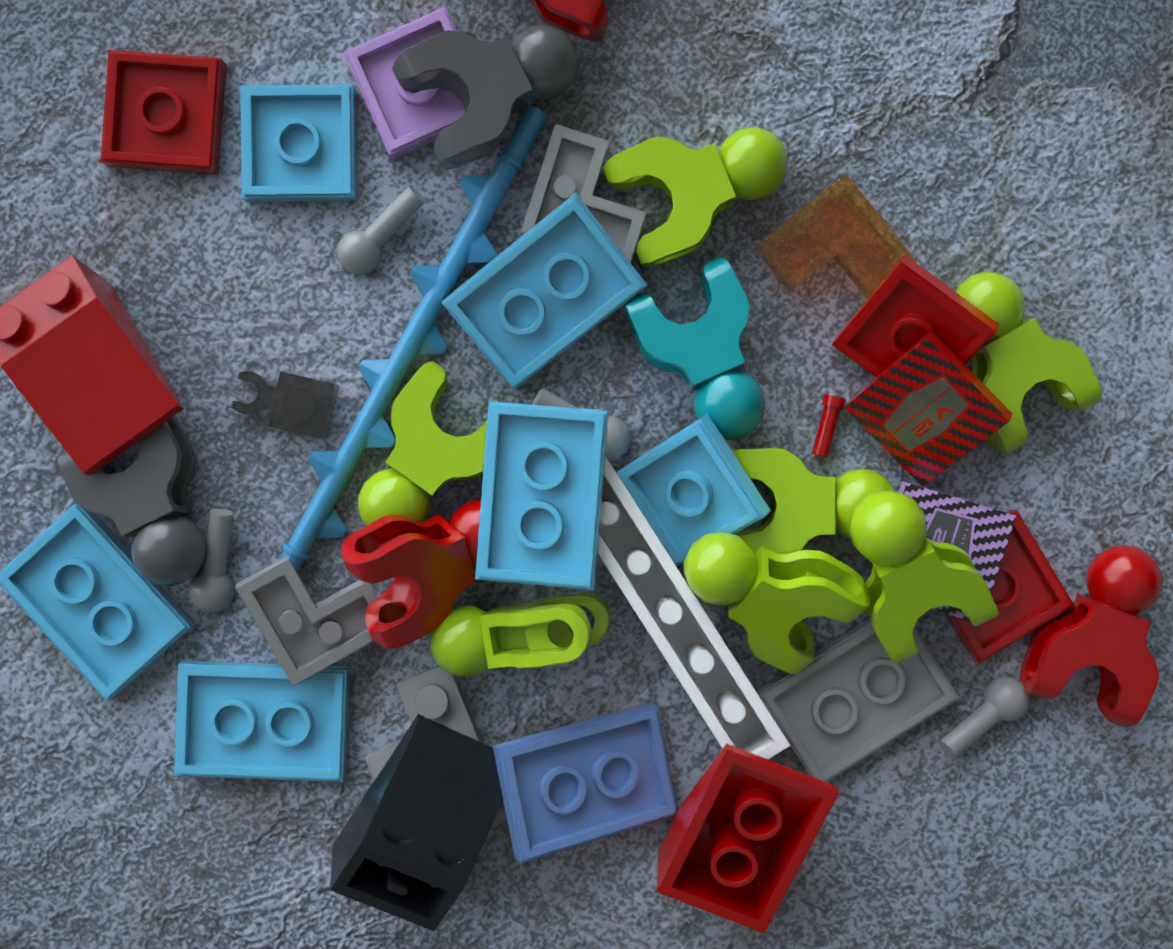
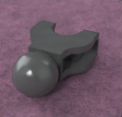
[392,24,578,170]
[57,416,207,587]

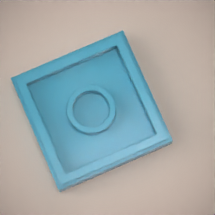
[240,84,358,203]
[616,414,771,567]

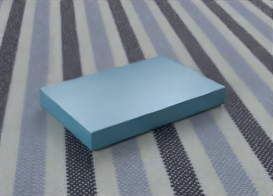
[441,192,647,390]
[475,401,609,590]
[0,503,196,702]
[174,661,350,782]

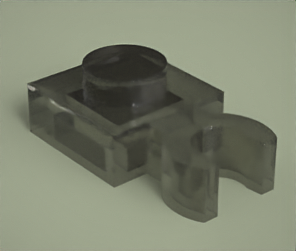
[231,371,339,439]

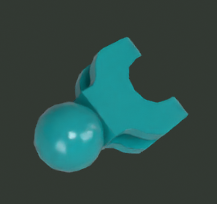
[625,257,766,440]

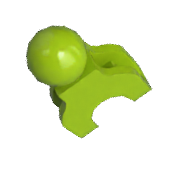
[603,127,788,268]
[955,271,1102,455]
[358,361,487,526]
[732,448,896,554]
[850,489,999,664]
[684,532,871,674]
[430,591,611,677]

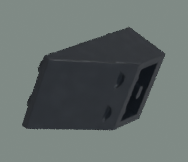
[330,714,503,931]

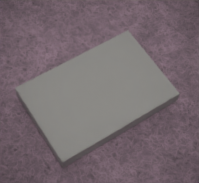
[755,618,959,782]

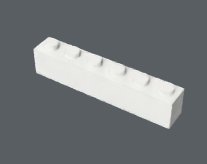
[598,457,790,760]

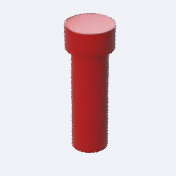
[811,394,846,458]

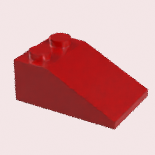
[0,255,184,476]
[657,743,839,934]

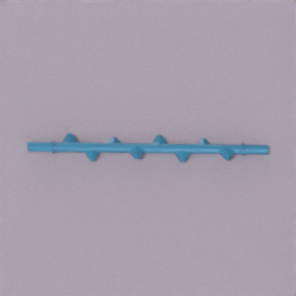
[278,105,548,573]

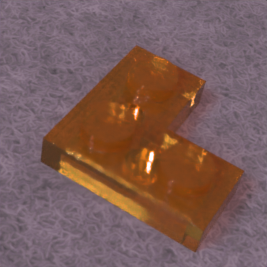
[754,173,917,299]

